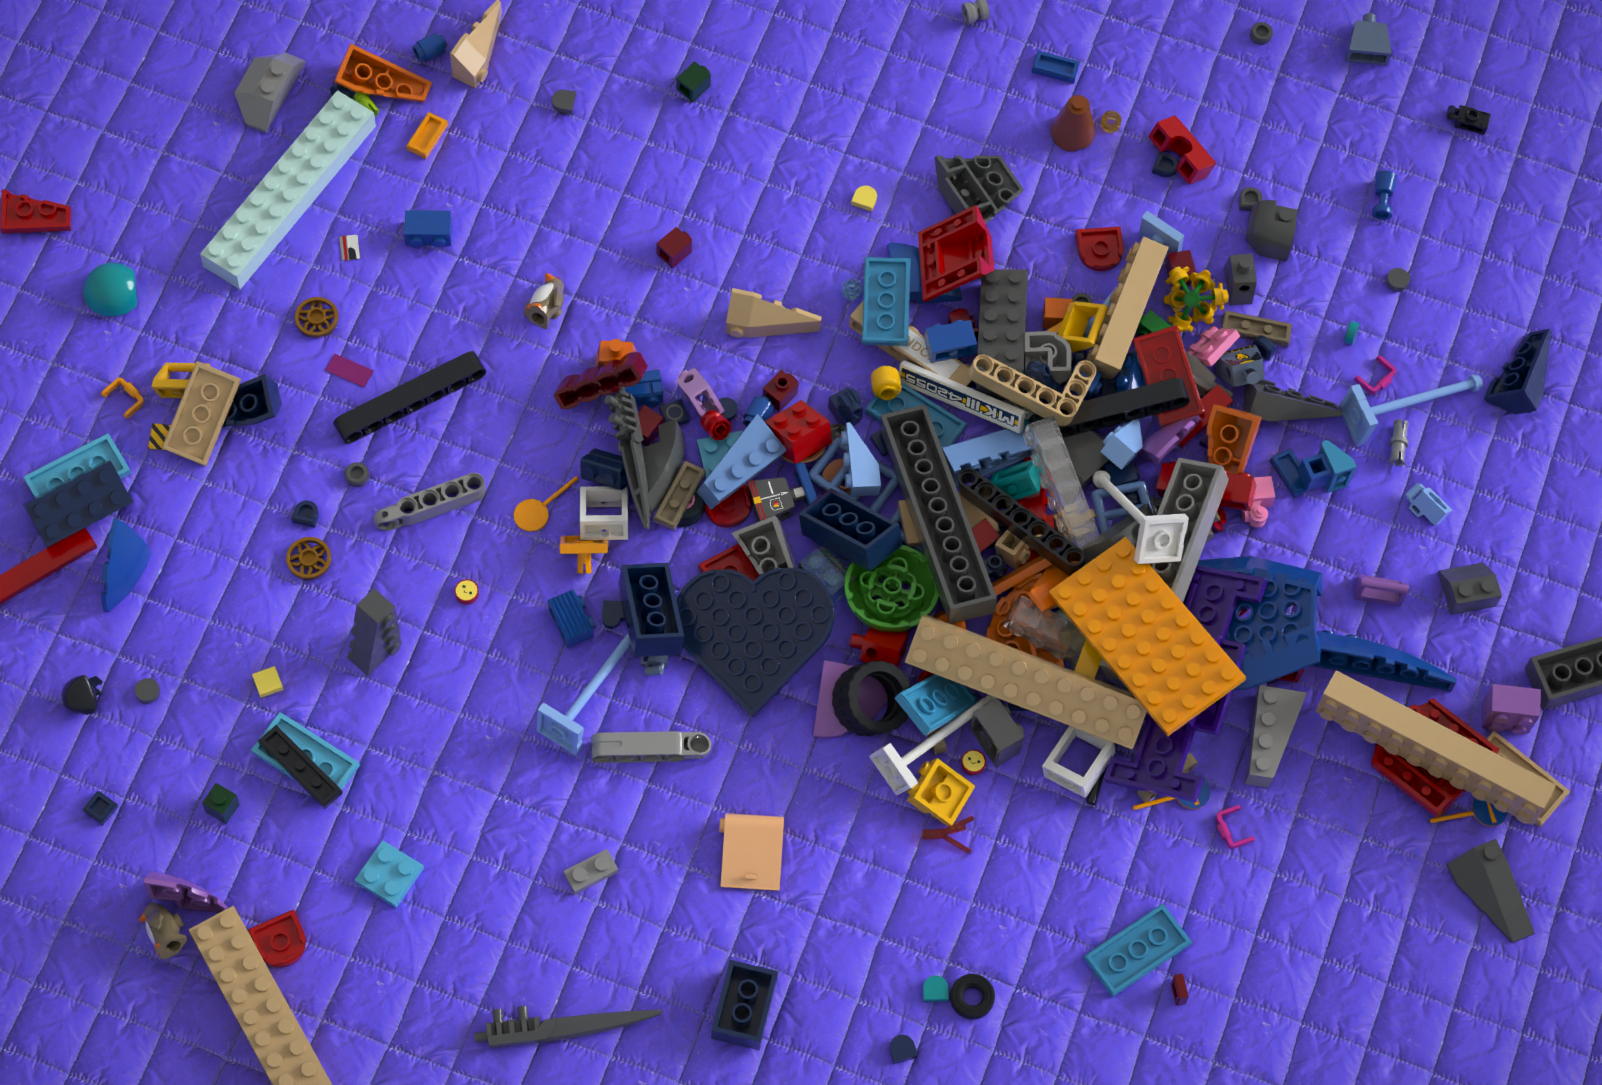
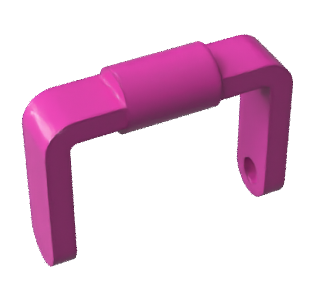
[1354,355,1396,395]
[1215,805,1255,849]

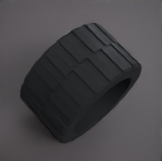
[832,660,912,736]

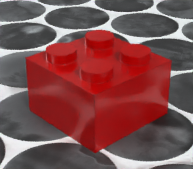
[764,400,833,464]

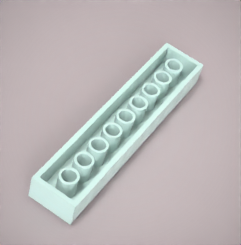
[200,90,376,289]

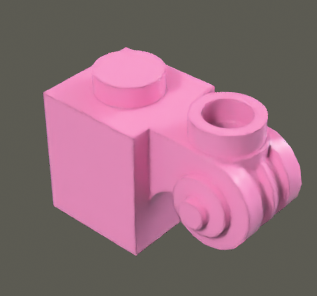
[1242,476,1275,528]

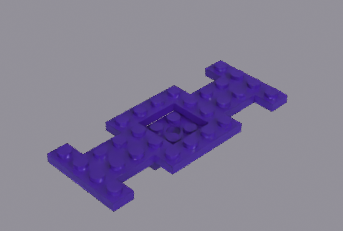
[1104,565,1267,803]

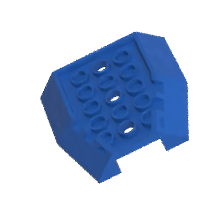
[1183,556,1322,690]

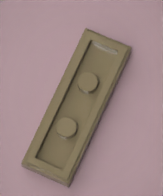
[1221,310,1292,347]
[653,461,706,531]

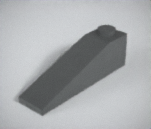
[1243,379,1343,422]
[1446,839,1535,943]

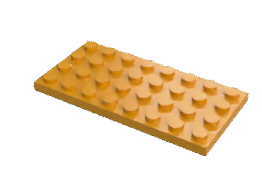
[1049,537,1246,736]

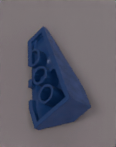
[1484,329,1551,414]
[223,374,282,427]

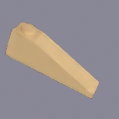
[450,0,502,88]
[726,288,822,338]

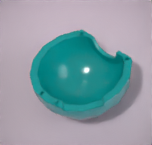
[83,262,138,317]

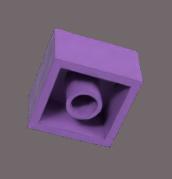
[1481,684,1541,735]

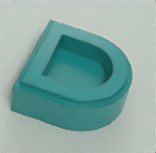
[923,975,949,1002]

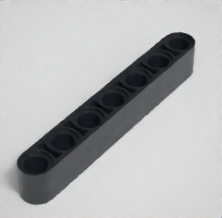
[333,351,487,444]
[1028,378,1190,443]
[957,468,1086,576]

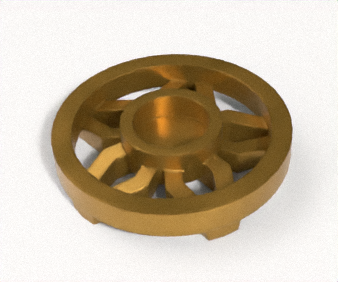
[295,297,339,338]
[286,537,331,580]

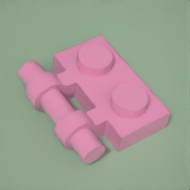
[1187,326,1240,366]

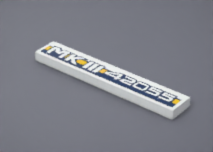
[899,360,1026,433]

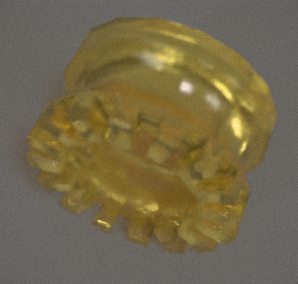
[1101,110,1122,133]

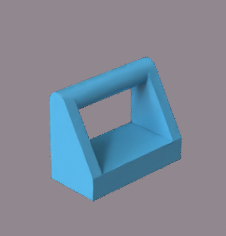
[1318,440,1357,493]

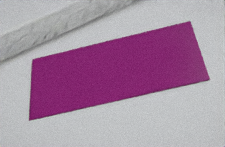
[325,354,374,387]

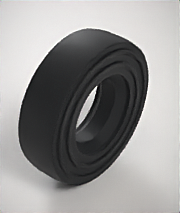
[950,974,995,1019]

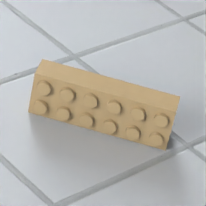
[1085,236,1169,379]

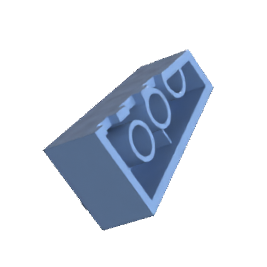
[696,414,787,510]
[942,425,1036,488]

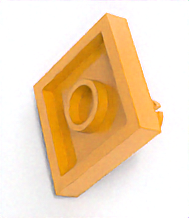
[560,535,608,574]

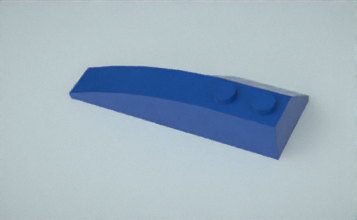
[1312,630,1457,692]

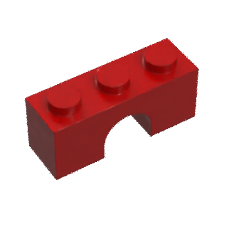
[1148,115,1216,185]

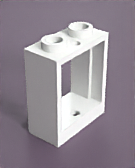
[580,486,628,540]
[1042,726,1116,798]

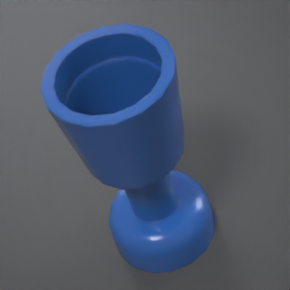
[1372,171,1397,220]

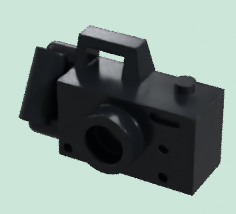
[1447,105,1491,135]

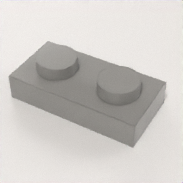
[563,849,619,894]

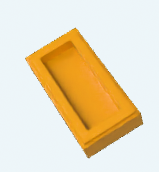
[406,112,448,159]

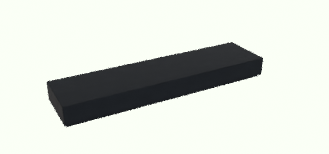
[258,725,343,809]

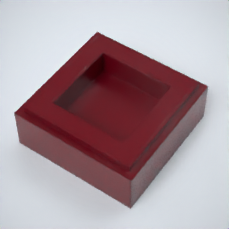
[1170,973,1189,1006]

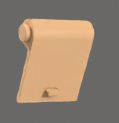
[719,813,784,891]

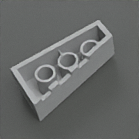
[732,515,797,575]
[1245,685,1307,788]

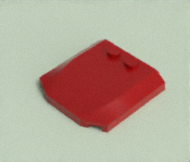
[1371,698,1500,818]

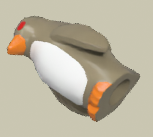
[523,273,564,329]
[139,902,187,959]

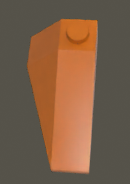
[1028,561,1078,612]

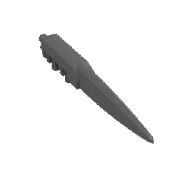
[604,387,650,529]
[474,1006,662,1049]

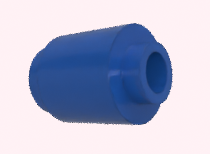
[412,33,447,62]
[743,396,774,427]

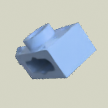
[1406,483,1452,526]

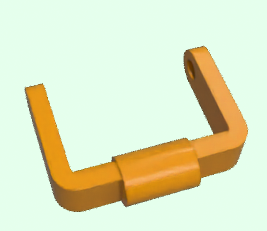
[101,378,144,419]

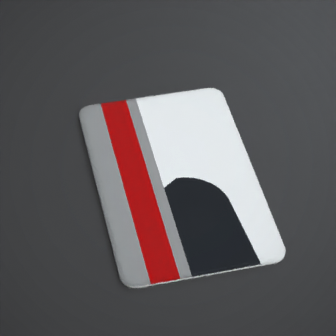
[339,235,360,261]

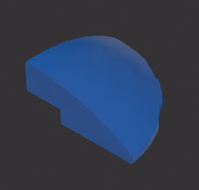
[888,243,962,304]
[101,518,151,612]

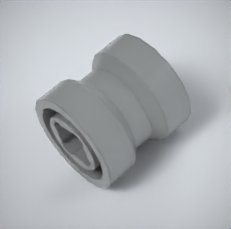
[962,0,990,25]

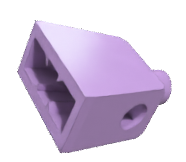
[676,368,725,418]

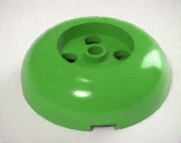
[844,545,939,632]

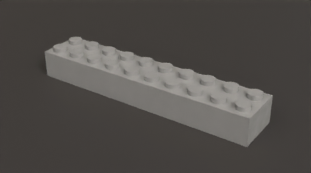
[1100,458,1229,681]

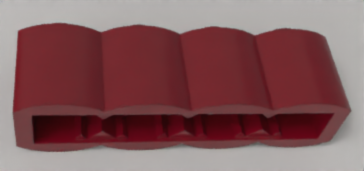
[554,352,648,409]

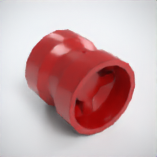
[700,410,731,440]

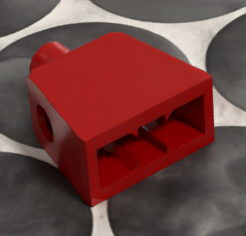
[850,627,909,668]

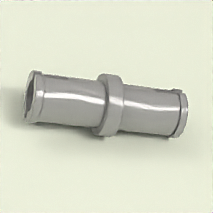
[1389,419,1408,466]

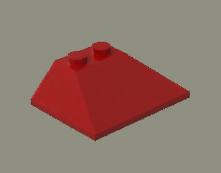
[918,205,994,302]

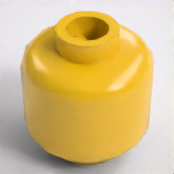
[870,366,902,400]

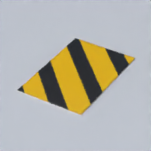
[148,423,171,450]

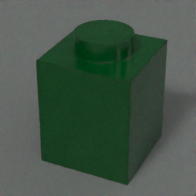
[676,61,711,102]
[202,783,240,824]

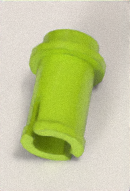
[353,92,380,117]

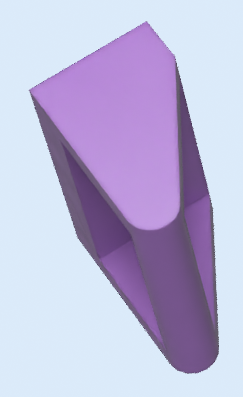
[1354,574,1409,607]

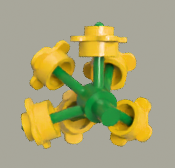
[1163,266,1229,332]

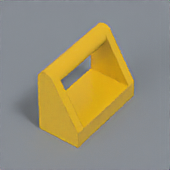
[1058,301,1108,353]
[151,362,210,398]

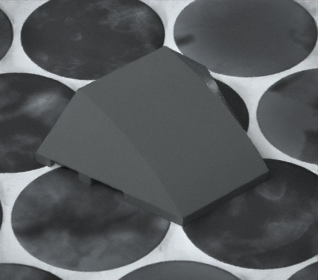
[934,156,1024,224]
[1034,430,1113,507]

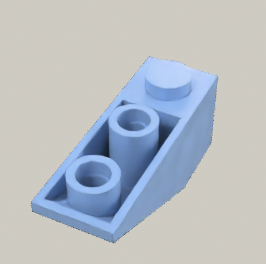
[1100,419,1143,470]
[841,422,881,496]

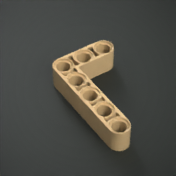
[969,355,1096,426]

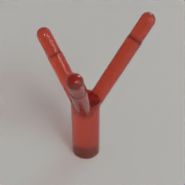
[922,816,974,854]

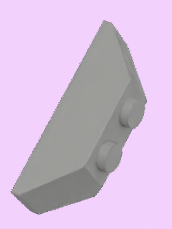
[234,53,306,133]

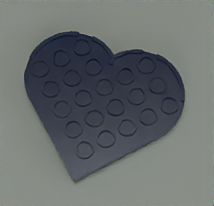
[676,567,835,717]

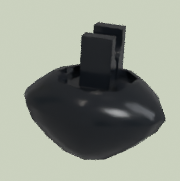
[61,675,102,715]

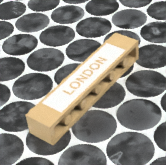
[849,301,976,388]

